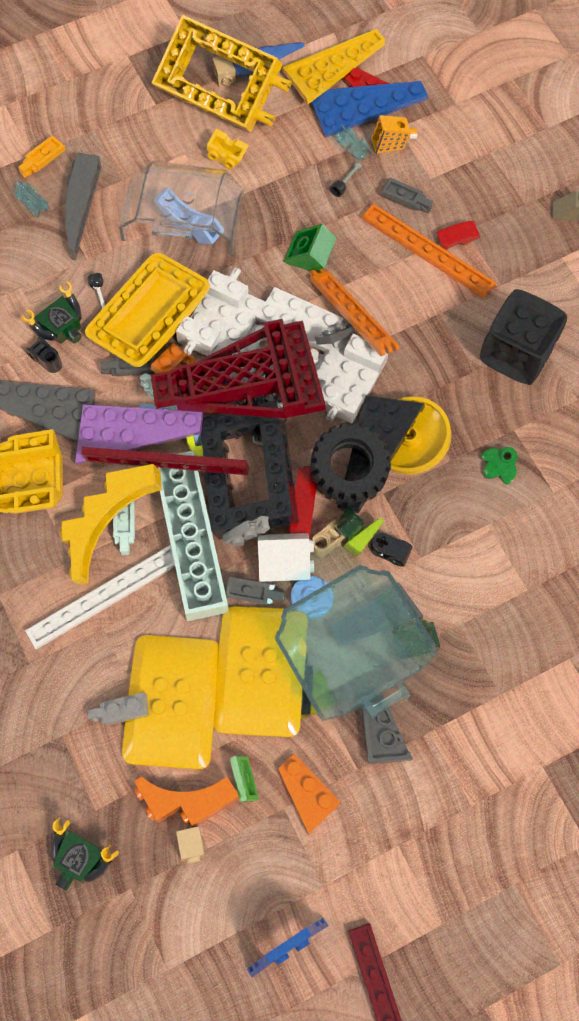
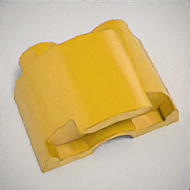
[207,129,249,169]

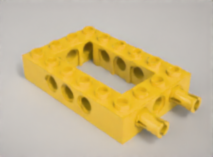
[152,15,292,133]

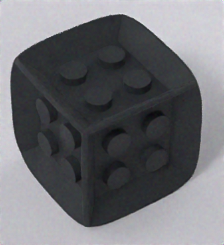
[480,289,567,385]

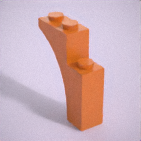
[133,777,239,828]

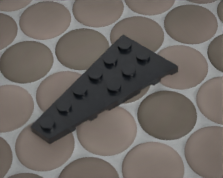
[337,396,425,513]

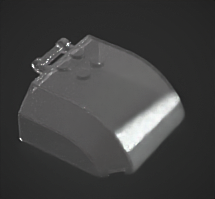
[119,161,245,255]

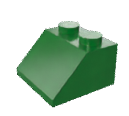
[283,224,337,271]

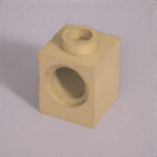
[213,56,236,87]
[176,827,205,864]

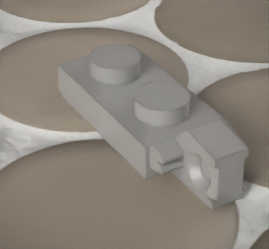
[223,516,270,546]
[88,692,149,725]

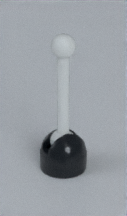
[87,273,105,309]

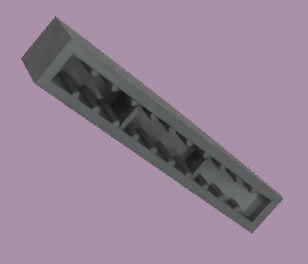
[65,152,102,260]

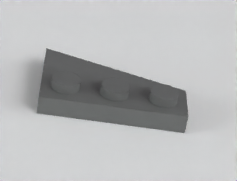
[361,695,413,764]

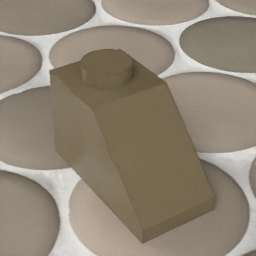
[552,192,579,221]

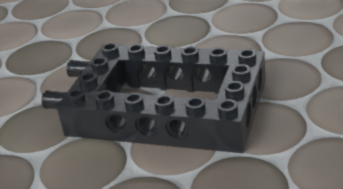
[201,395,299,539]

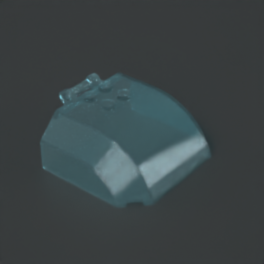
[275,565,438,721]

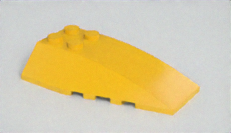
[0,429,63,514]

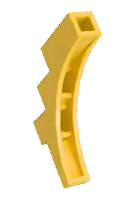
[60,464,162,585]

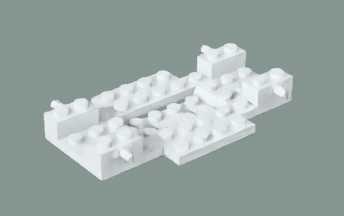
[176,267,388,424]

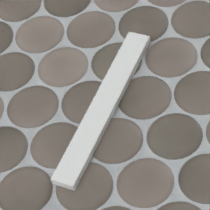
[25,545,175,650]

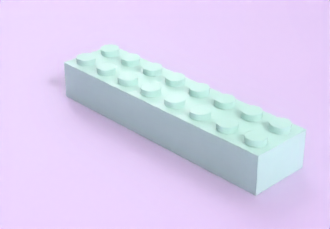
[158,451,229,622]

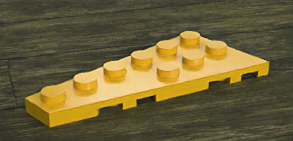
[283,29,385,105]

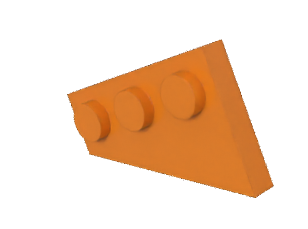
[278,754,341,835]

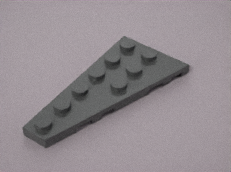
[0,381,95,442]

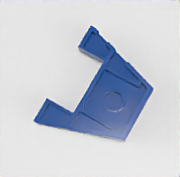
[247,918,329,977]

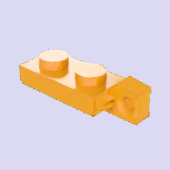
[18,135,66,178]

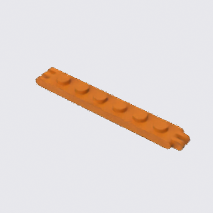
[310,269,399,356]

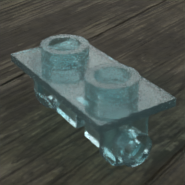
[336,125,372,161]
[14,180,49,218]

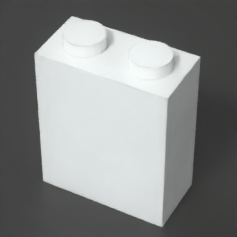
[258,533,314,582]

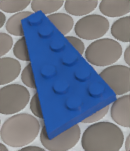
[311,81,428,137]

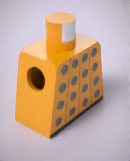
[371,115,417,153]

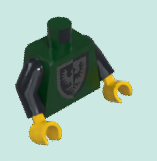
[20,281,82,343]
[52,817,119,891]

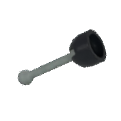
[330,162,362,197]

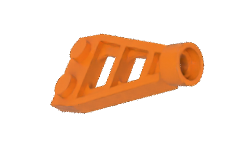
[150,343,227,391]

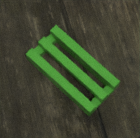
[230,756,259,802]

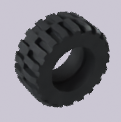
[310,422,391,506]

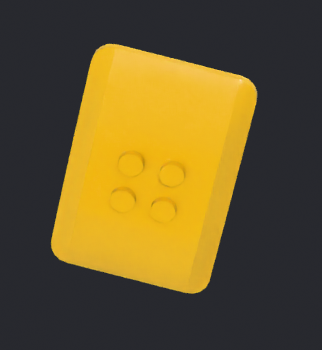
[85,253,210,367]
[214,606,307,738]
[122,635,219,770]

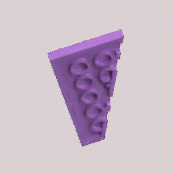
[75,405,203,465]

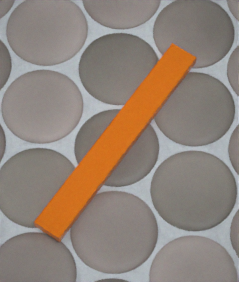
[362,203,496,299]

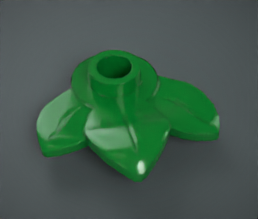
[481,447,518,485]

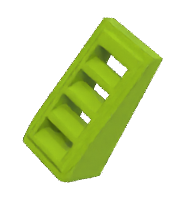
[343,518,384,556]

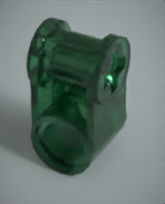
[337,507,366,540]

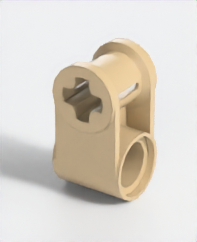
[311,520,350,558]

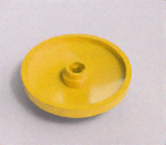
[390,397,452,475]

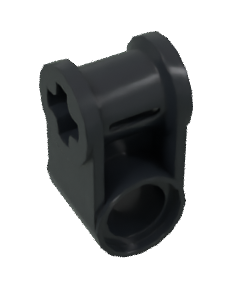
[25,336,62,373]
[370,533,413,567]

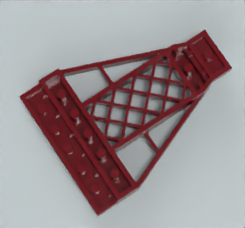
[150,319,326,418]

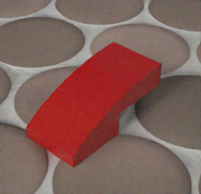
[436,220,480,250]

